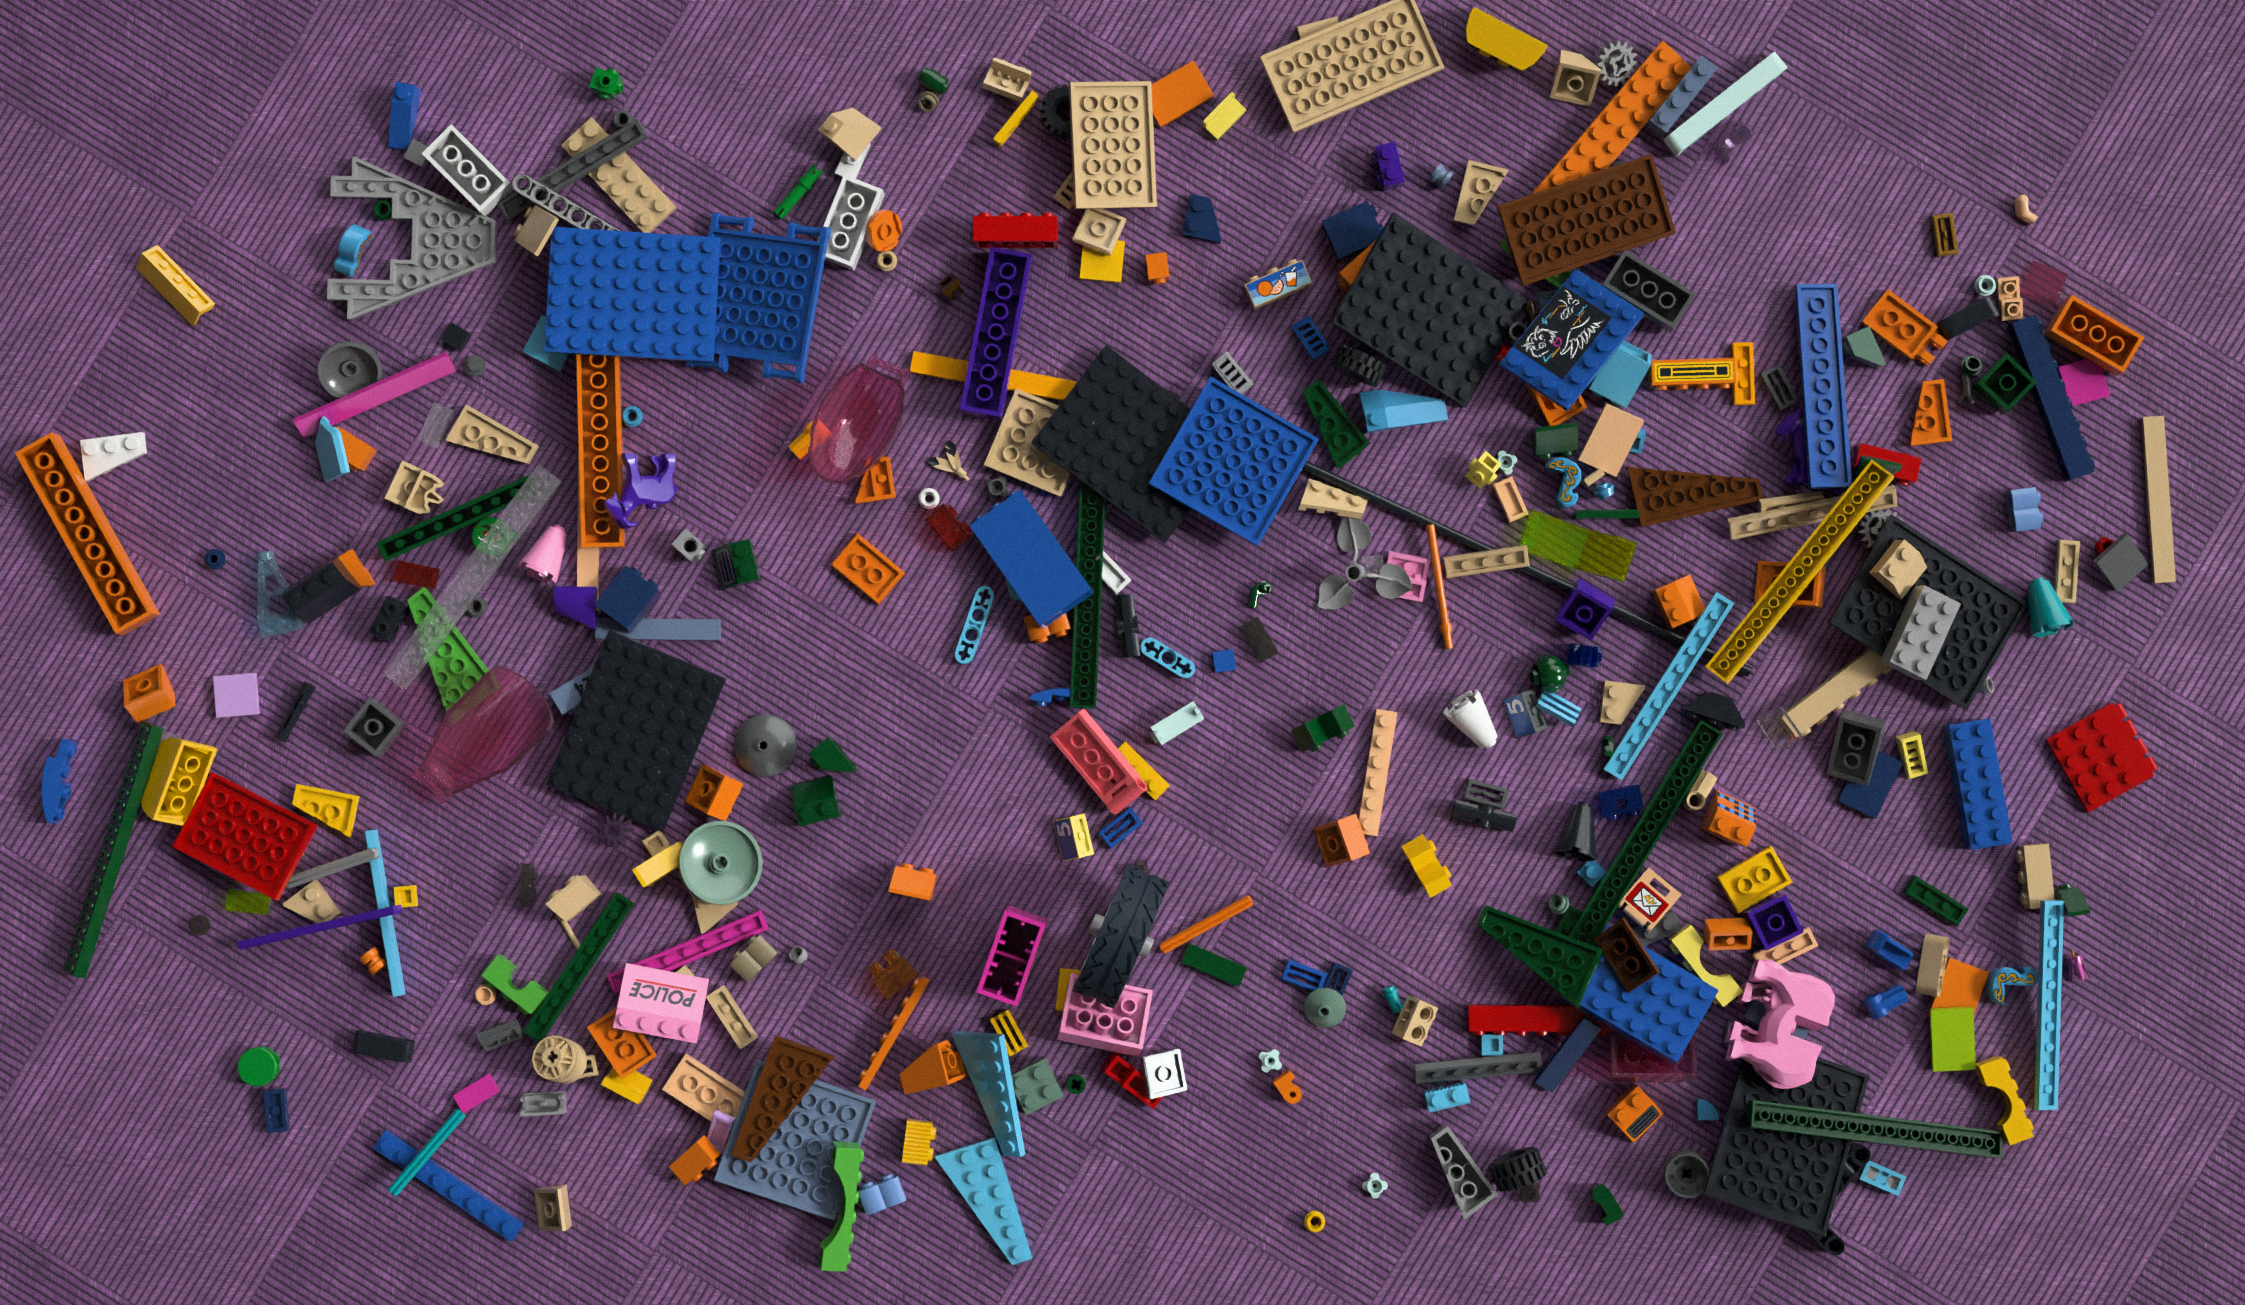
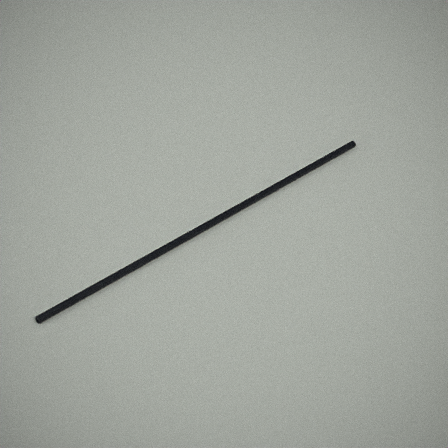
[1302,461,1752,677]

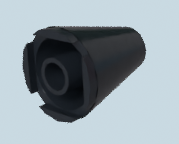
[1554,802,1596,862]

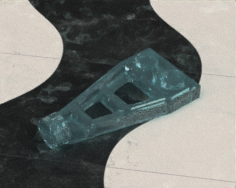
[257,551,305,638]

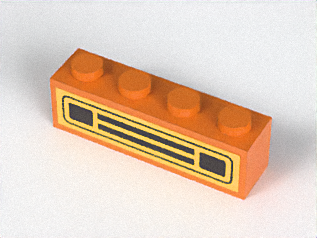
[1648,358,1736,391]

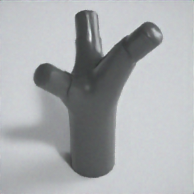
[1957,374,1977,404]

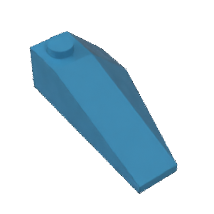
[1359,389,1448,434]

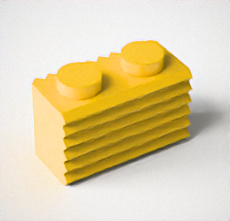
[902,1119,936,1166]

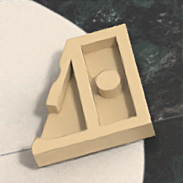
[283,879,341,923]
[692,895,738,934]

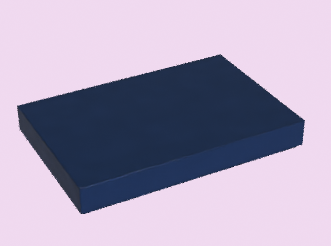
[1837,751,1903,819]

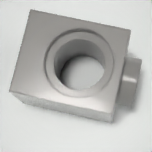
[672,529,707,562]

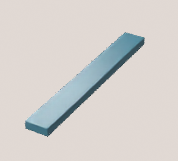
[365,830,406,997]

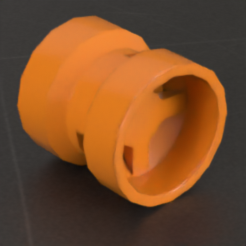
[359,947,387,976]

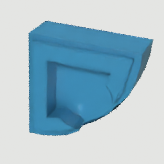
[1697,1098,1719,1120]

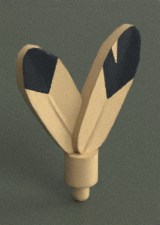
[928,440,969,481]

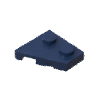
[1182,194,1222,244]

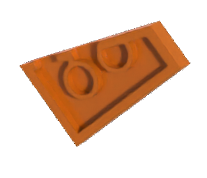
[1909,379,1952,446]

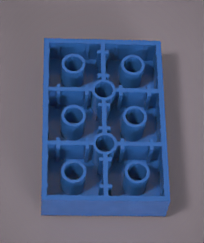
[1563,924,1719,1066]

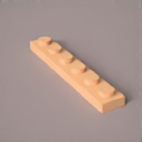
[1358,709,1397,836]

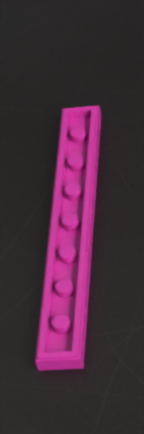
[293,352,456,438]
[606,910,769,994]

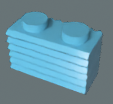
[1423,1081,1470,1113]

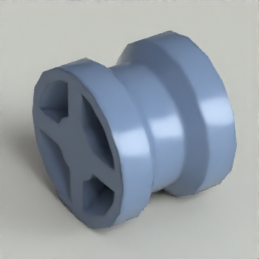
[1428,163,1454,190]

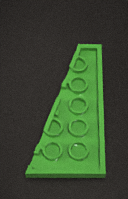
[408,587,501,724]

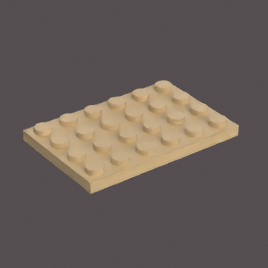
[1068,81,1157,209]

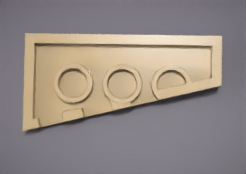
[445,405,539,464]

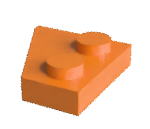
[855,457,896,504]

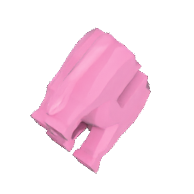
[1725,959,1835,1089]

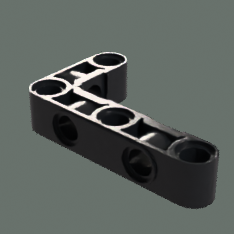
[1803,1143,1871,1256]

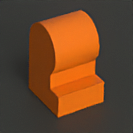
[1272,1069,1302,1104]

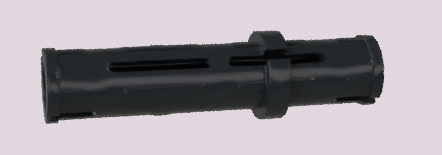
[274,681,316,742]

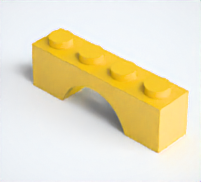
[1976,1055,2034,1146]

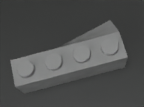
[1429,1123,1498,1220]

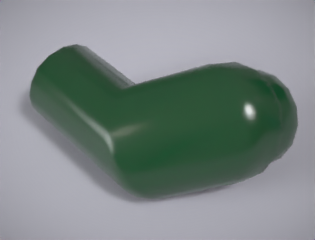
[1248,581,1272,608]

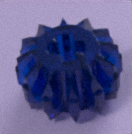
[1566,643,1602,668]

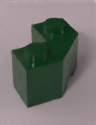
[1291,704,1355,753]

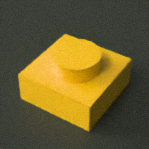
[394,885,418,907]

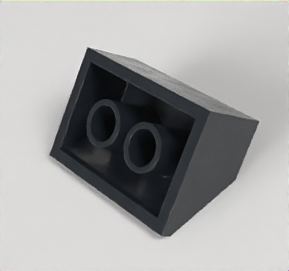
[281,555,362,623]

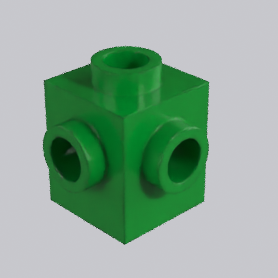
[589,67,624,100]

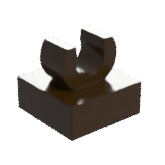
[936,273,964,301]

